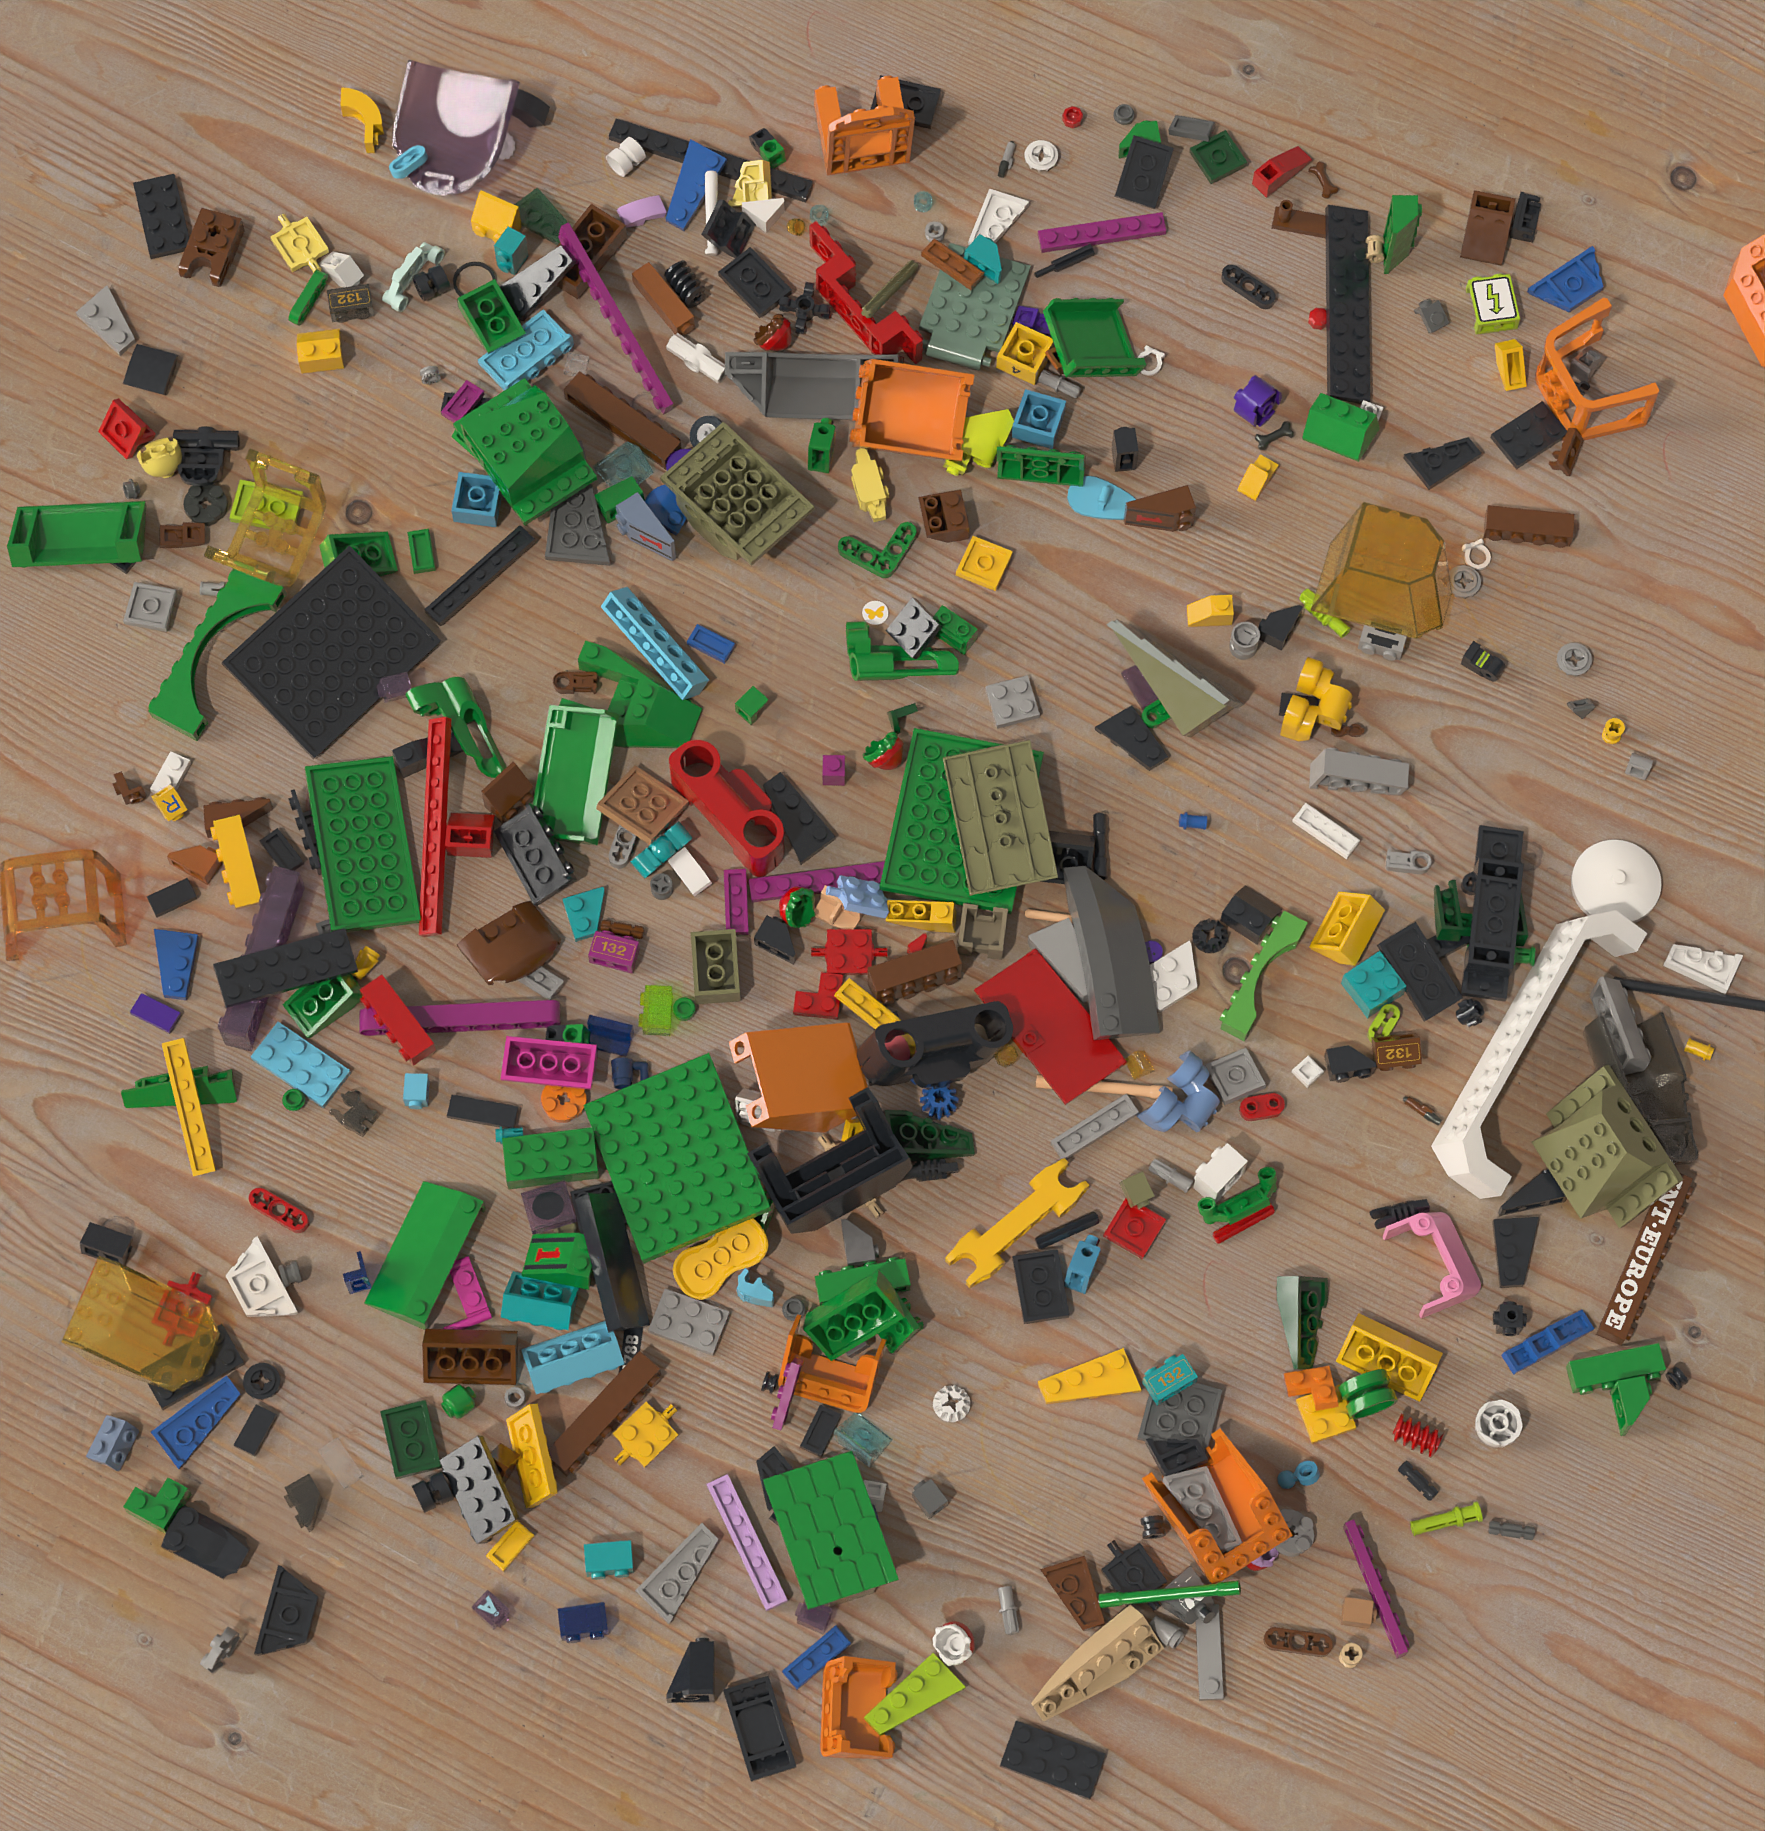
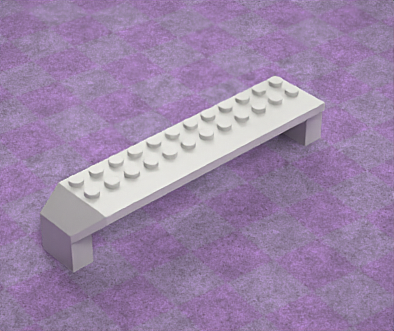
[1431,910,1647,1199]

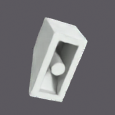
[318,251,364,289]

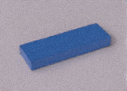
[782,1626,851,1690]

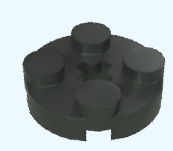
[183,484,228,526]

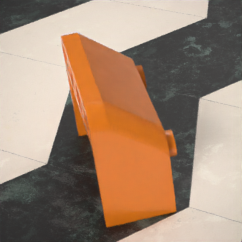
[778,1314,886,1413]

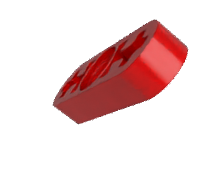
[249,1188,309,1233]

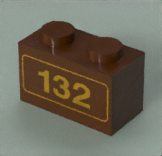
[1371,1033,1422,1071]

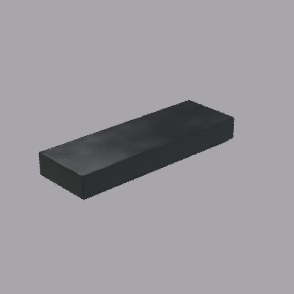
[447,1095,519,1128]

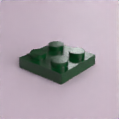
[1189,130,1247,184]

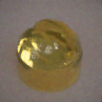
[786,218,805,236]

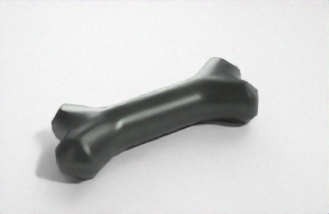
[1255,421,1294,450]

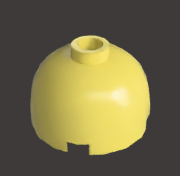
[137,438,182,478]

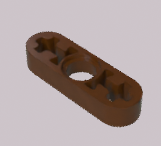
[1263,1627,1333,1657]

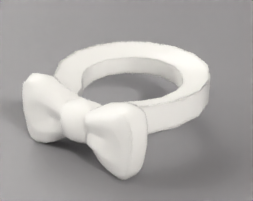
[1137,345,1165,376]
[1462,539,1491,570]

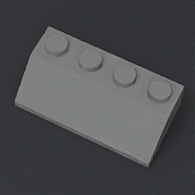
[1590,977,1651,1076]

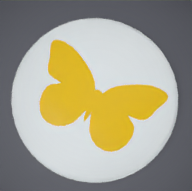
[862,601,888,625]

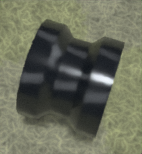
[1140,1515,1166,1539]

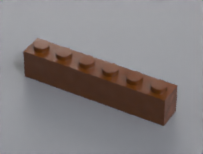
[563,371,681,470]
[548,1351,661,1477]

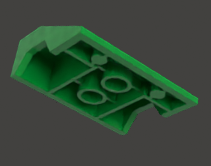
[997,445,1086,487]

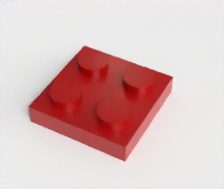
[1103,1198,1166,1260]

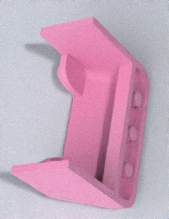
[1382,1212,1481,1318]

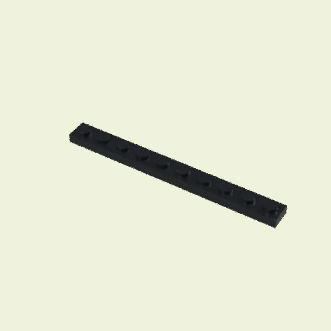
[609,118,813,203]

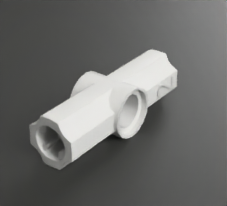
[666,333,726,383]

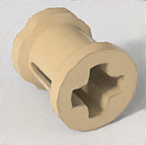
[1366,235,1385,263]
[1339,1643,1363,1668]

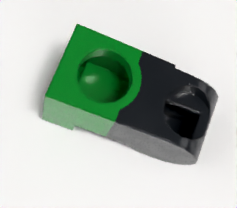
[749,128,786,168]
[545,1024,590,1044]

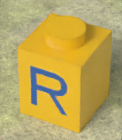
[151,785,188,821]

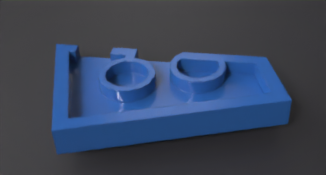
[154,929,199,1000]

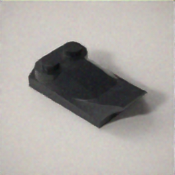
[161,1505,250,1580]

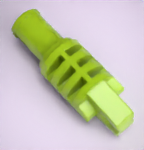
[1299,588,1351,639]

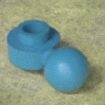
[1277,1461,1320,1489]

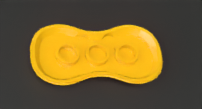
[673,1218,768,1300]

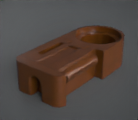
[553,671,598,694]

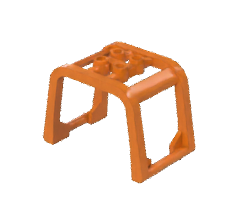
[1535,298,1659,440]

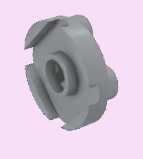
[1275,1509,1314,1557]
[200,1627,240,1674]

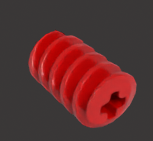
[1392,1413,1444,1458]

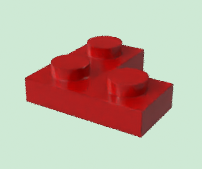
[793,972,843,1020]

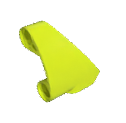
[961,409,1014,468]

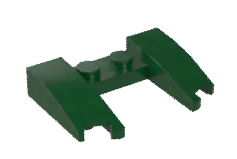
[1434,880,1529,947]

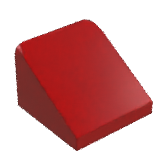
[907,933,927,954]

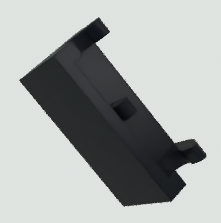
[1510,192,1541,243]
[80,1222,133,1268]

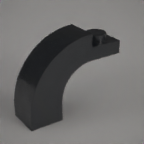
[473,85,550,128]

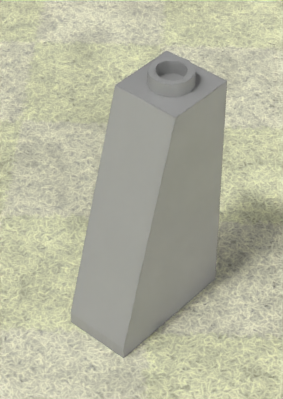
[1028,918,1088,1003]

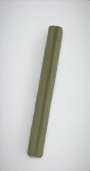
[861,260,919,318]

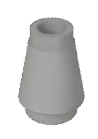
[1149,1616,1185,1649]

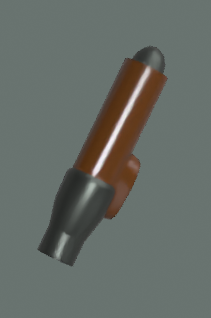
[1403,1096,1442,1126]

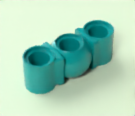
[630,821,693,879]

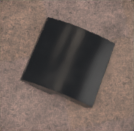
[701,200,756,258]
[123,344,178,396]

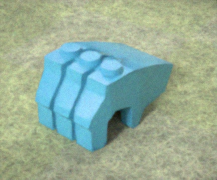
[736,1269,774,1308]

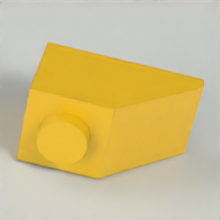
[1495,339,1527,391]
[1187,595,1234,627]

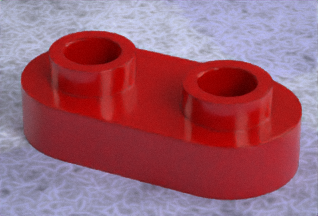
[1239,1093,1285,1121]

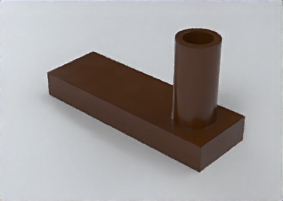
[1271,200,1326,239]

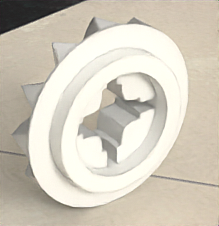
[1025,140,1058,172]
[933,1385,970,1422]

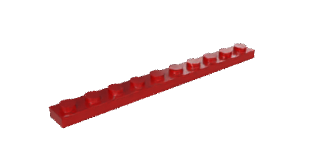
[419,717,451,937]

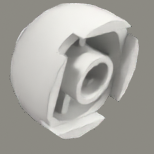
[1475,1400,1522,1448]

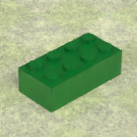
[502,1127,599,1190]

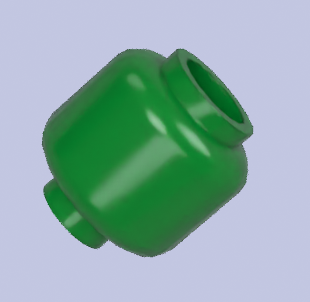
[441,1384,476,1419]

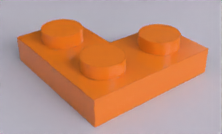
[1284,1366,1339,1411]

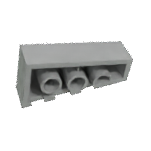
[1309,748,1409,796]

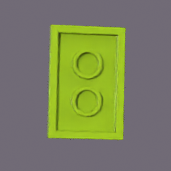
[229,480,304,534]

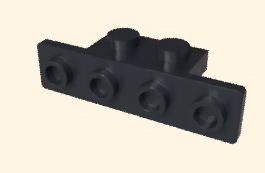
[288,789,322,876]

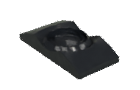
[723,1675,797,1782]

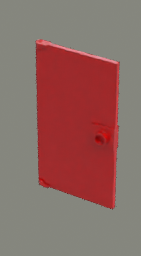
[974,948,1127,1105]

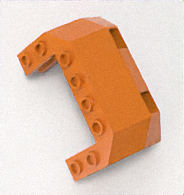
[1723,234,1765,368]

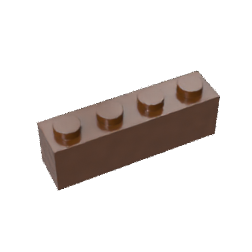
[1483,505,1575,548]

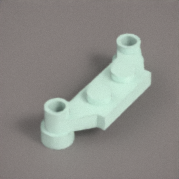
[382,242,445,312]

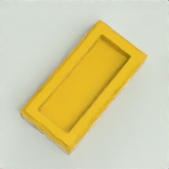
[486,1521,535,1572]

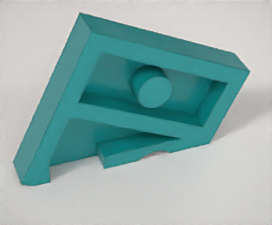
[562,886,605,942]

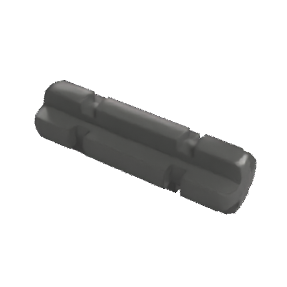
[1488,1521,1535,1540]

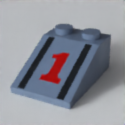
[615,492,676,561]

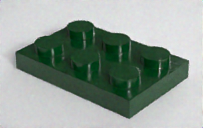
[380,1400,442,1480]

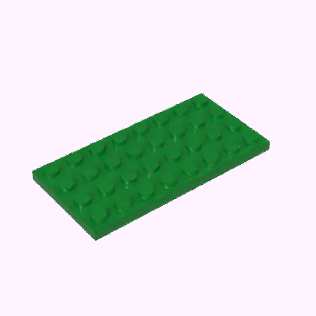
[304,756,421,932]

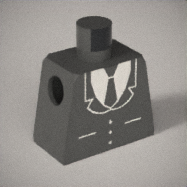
[1160,1566,1215,1624]

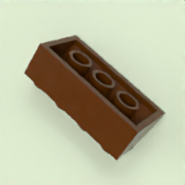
[422,1329,518,1385]

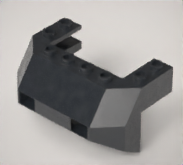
[747,1087,912,1234]

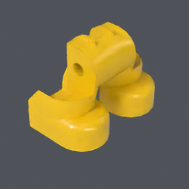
[1280,657,1352,742]

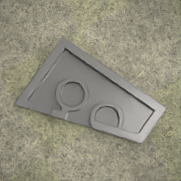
[76,286,136,356]

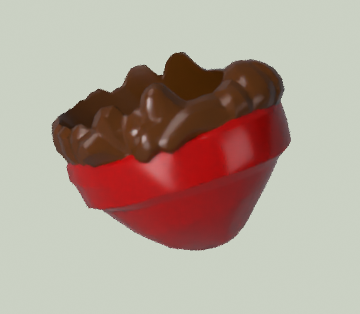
[753,314,792,351]

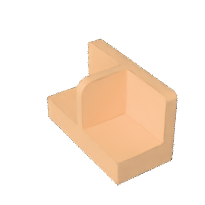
[814,885,864,929]

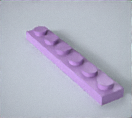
[707,1474,788,1612]

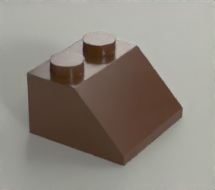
[481,762,535,824]

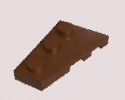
[1040,1555,1106,1631]

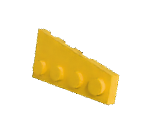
[1038,1348,1141,1404]

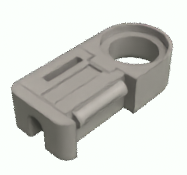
[1385,848,1431,874]

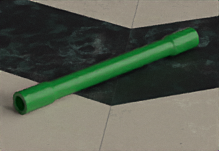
[1099,1580,1241,1608]

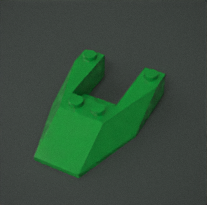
[559,640,702,748]

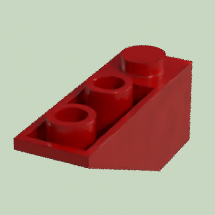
[1252,146,1312,198]

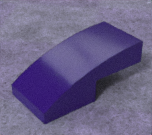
[1012,306,1052,338]

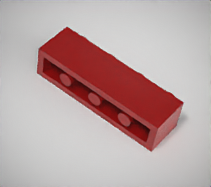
[360,975,436,1066]

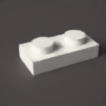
[150,751,191,793]

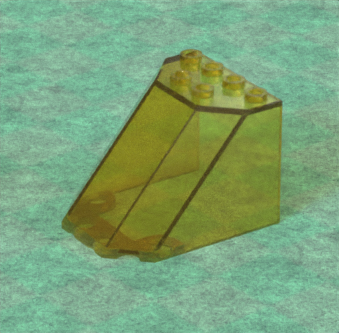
[61,1256,220,1392]

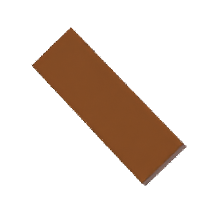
[921,238,984,290]

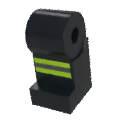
[1461,641,1506,682]

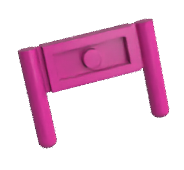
[443,1256,492,1330]

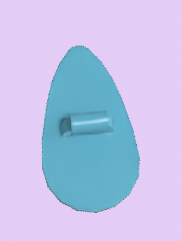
[1067,476,1136,520]

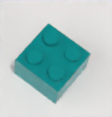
[1341,951,1406,1019]

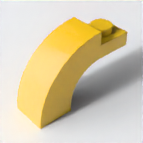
[340,88,384,153]

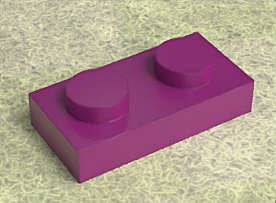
[441,380,485,423]

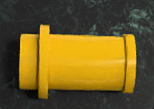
[1684,1038,1715,1061]

